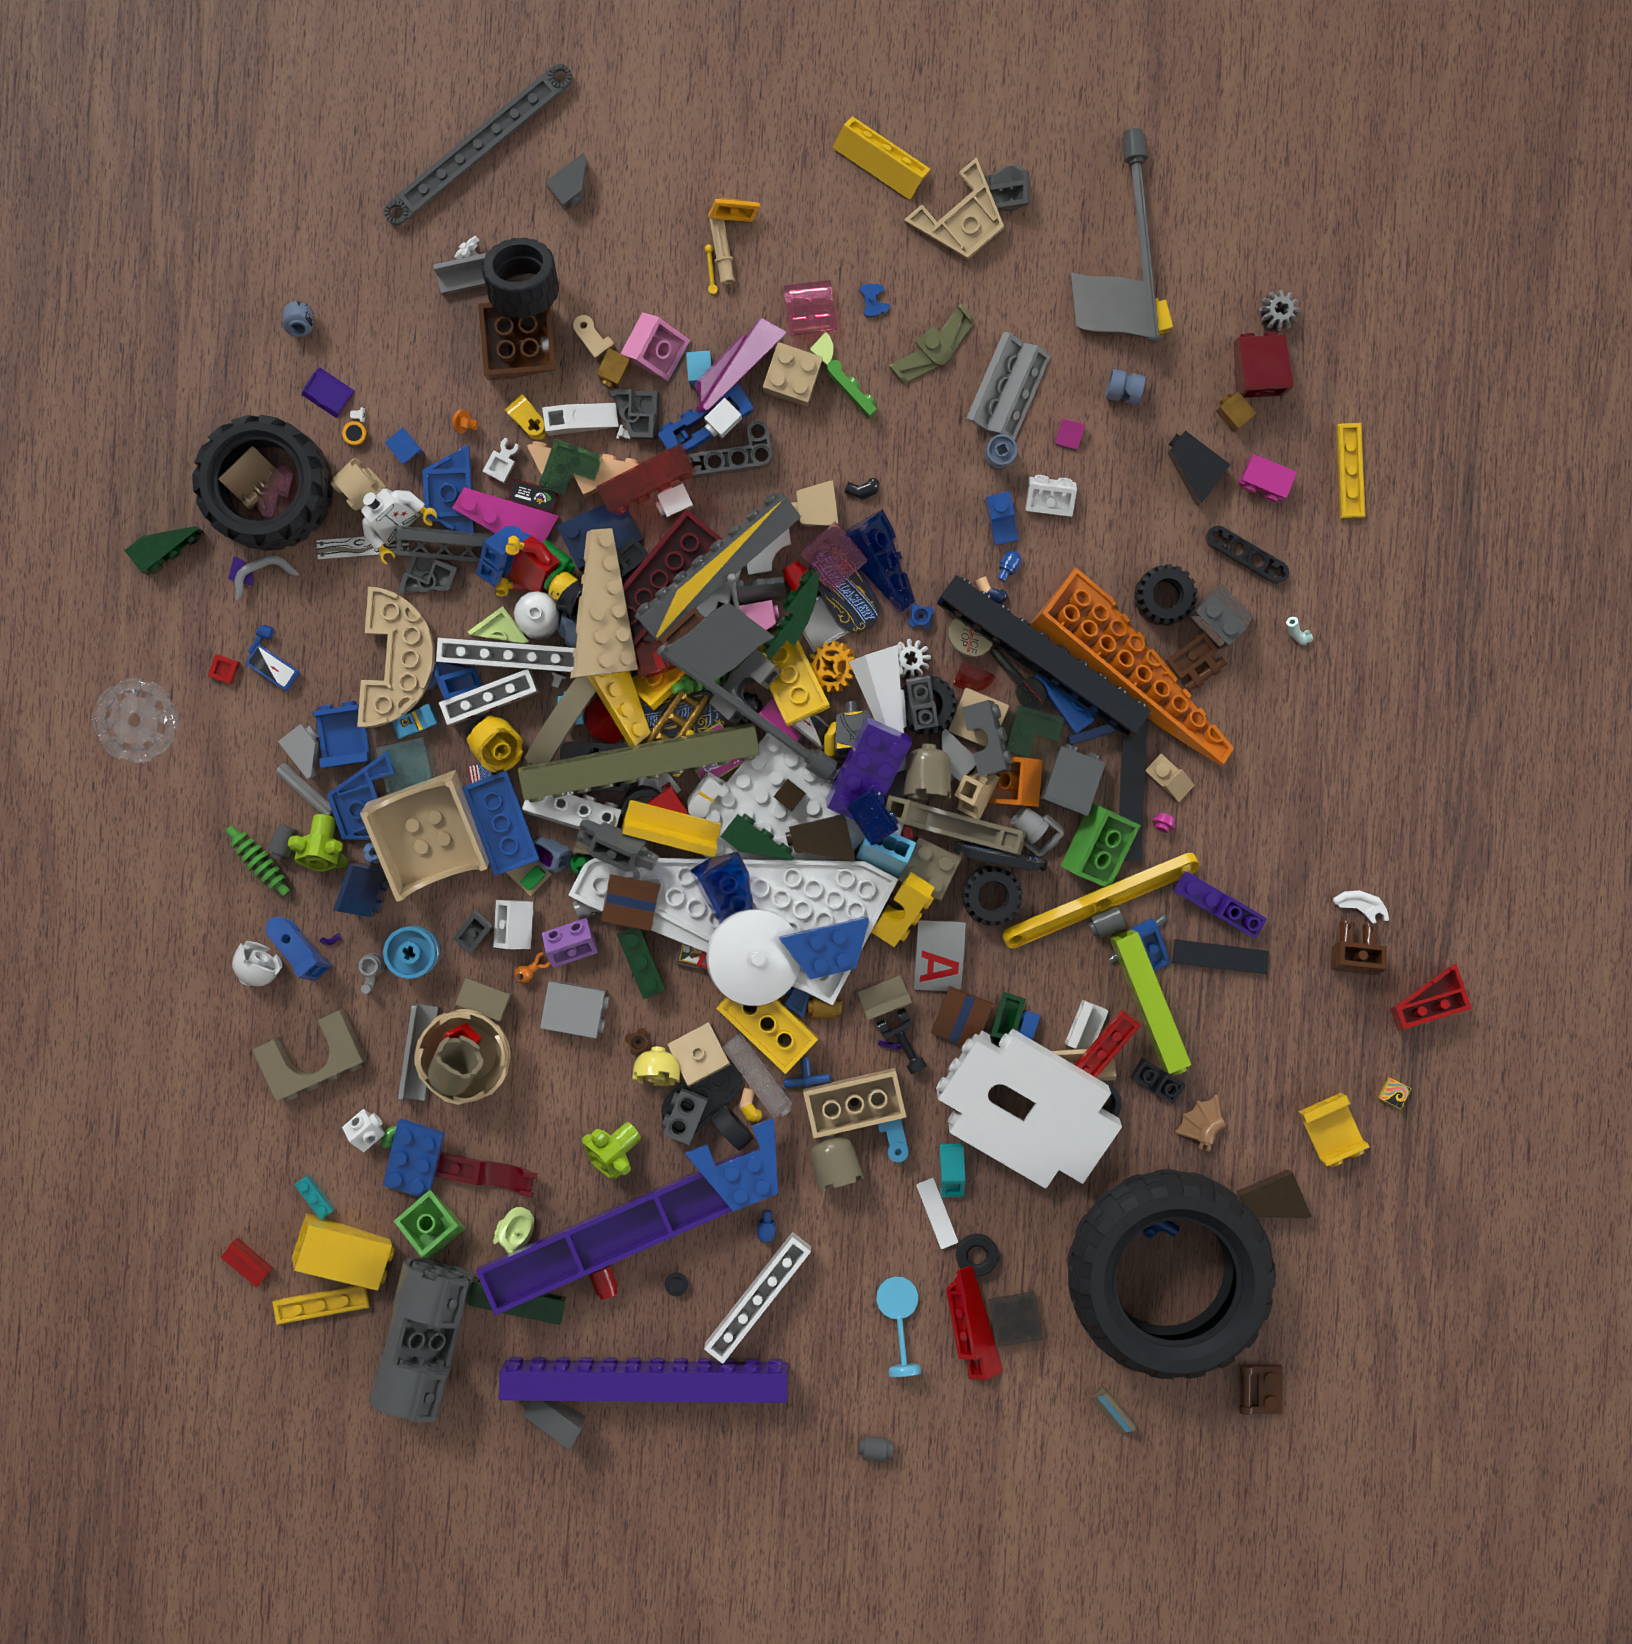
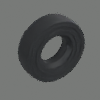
[956,1234,998,1277]

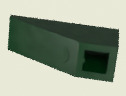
[124,526,204,575]
[720,813,794,860]

